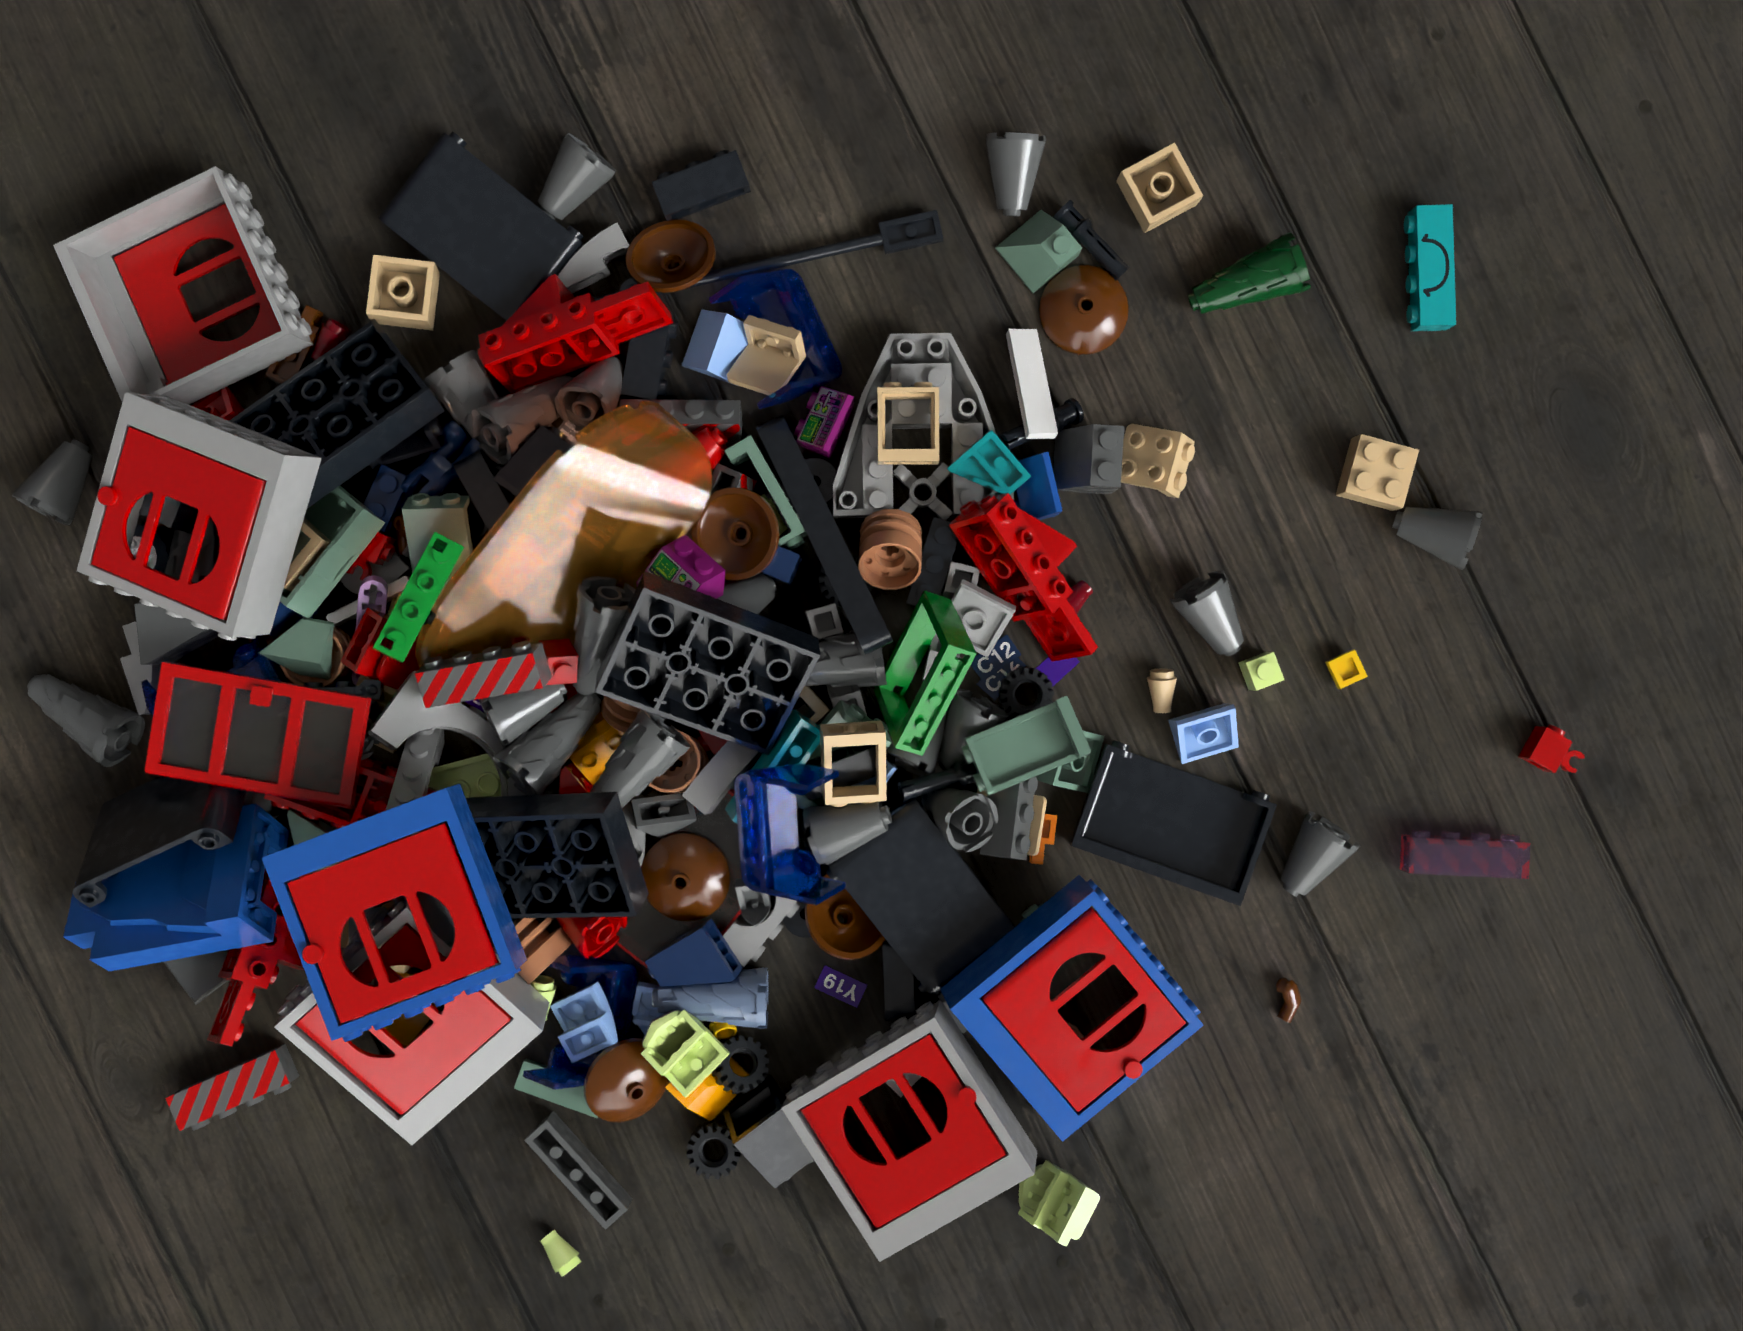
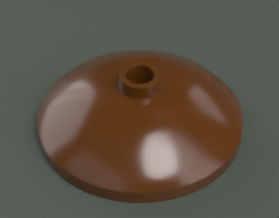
[626,220,716,293]
[1039,265,1129,355]
[692,487,779,580]
[641,832,731,922]
[805,874,885,960]
[583,1038,669,1122]

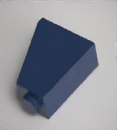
[645,918,743,987]

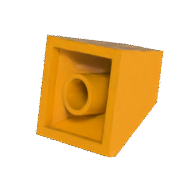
[665,1057,749,1121]

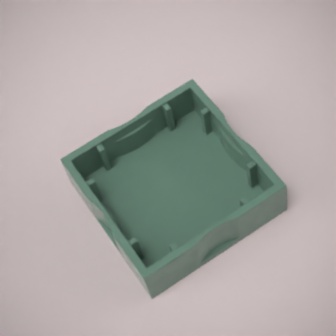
[218,485,385,618]

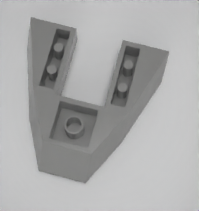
[833,333,1014,519]

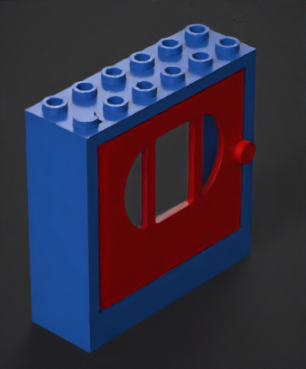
[262,784,527,1042]
[940,875,1204,1142]

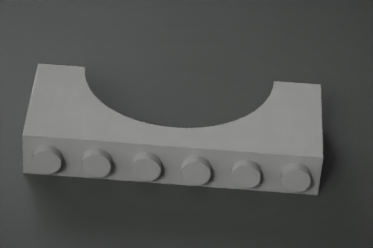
[366,671,560,796]

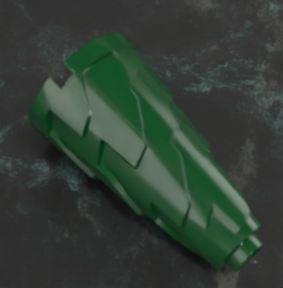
[1188,232,1311,314]

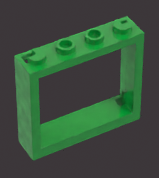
[372,532,464,663]
[874,591,977,756]

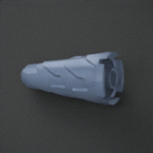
[652,968,769,1029]

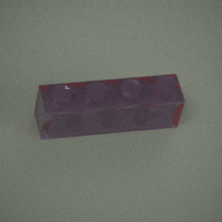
[1400,830,1531,879]

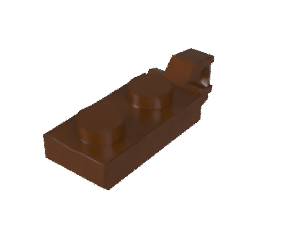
[265,305,324,384]

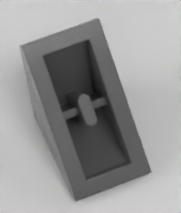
[630,793,697,838]

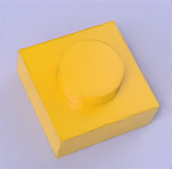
[1325,650,1368,689]

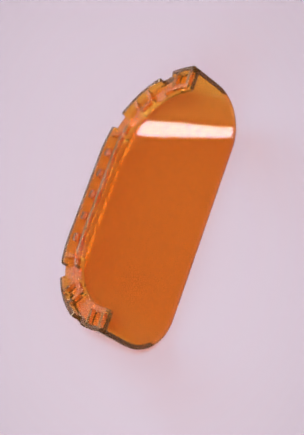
[415,401,712,722]

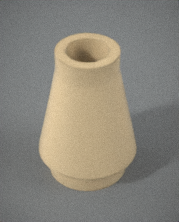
[1147,668,1177,713]

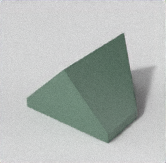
[259,617,334,680]

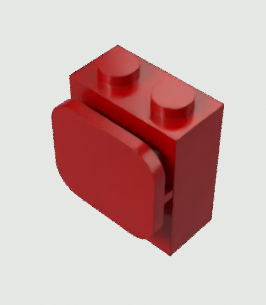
[340,607,439,689]

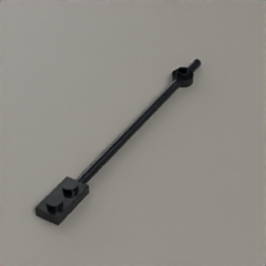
[593,210,943,301]

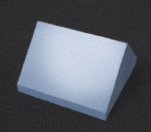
[682,309,748,386]
[1168,703,1239,764]

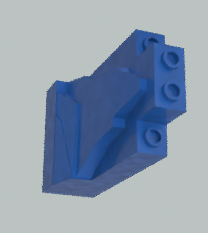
[63,803,289,971]

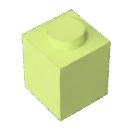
[1238,652,1284,691]

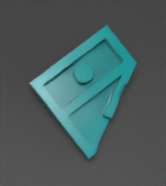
[947,430,1032,495]

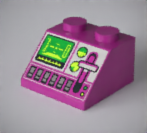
[794,386,854,459]
[636,534,725,599]

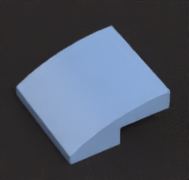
[550,982,618,1063]

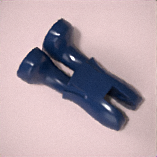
[400,420,490,496]

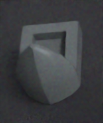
[735,875,771,927]

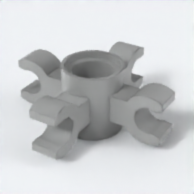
[893,462,953,521]

